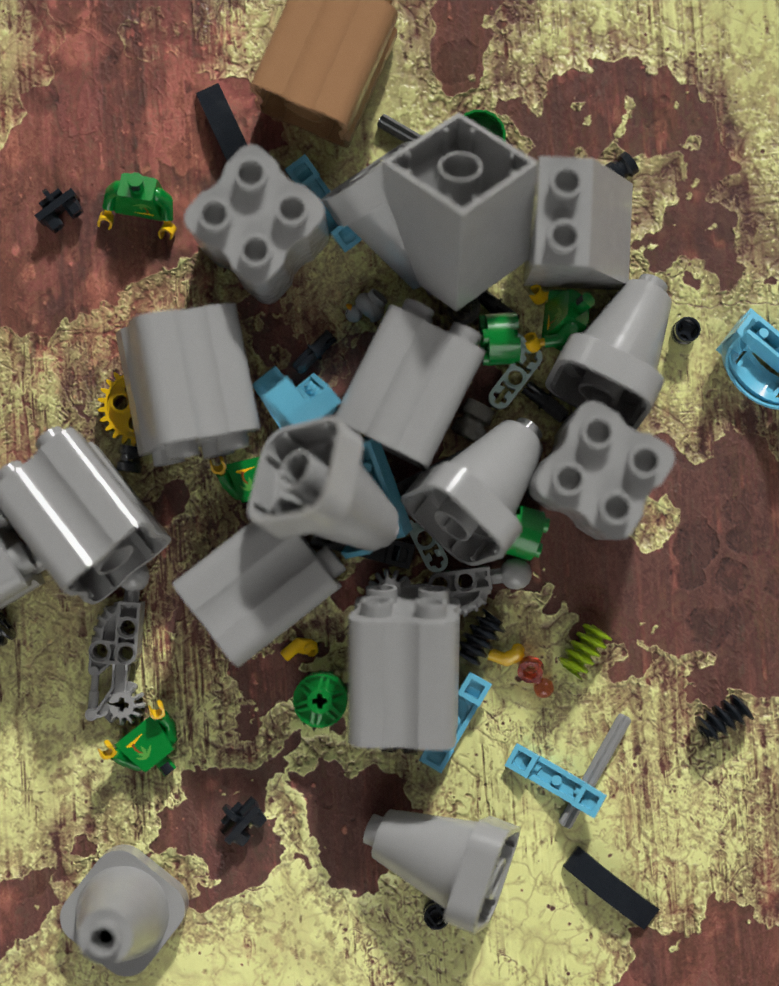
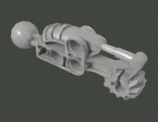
[369,557,532,617]
[85,565,150,726]

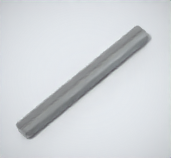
[559,713,631,829]

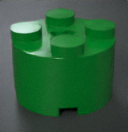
[479,312,521,366]
[505,505,550,561]

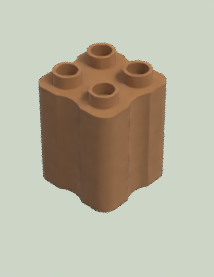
[250,0,398,148]

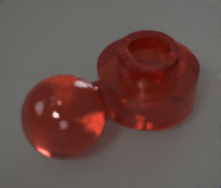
[517,656,554,698]

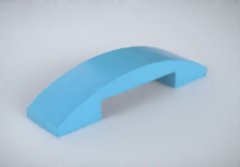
[284,154,362,253]
[419,671,492,773]
[504,743,607,818]

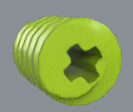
[558,624,613,680]

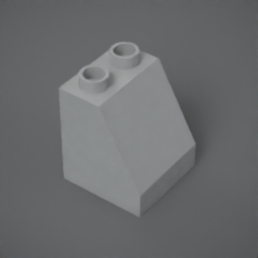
[382,113,538,311]
[524,156,633,290]

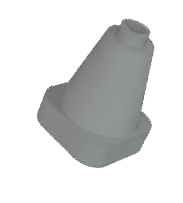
[321,141,433,296]
[545,274,672,430]
[248,416,399,551]
[401,418,543,566]
[363,809,521,934]
[60,844,189,976]

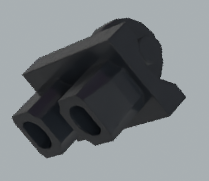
[34,188,84,233]
[220,796,267,847]

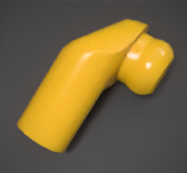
[280,637,319,662]
[487,643,525,667]

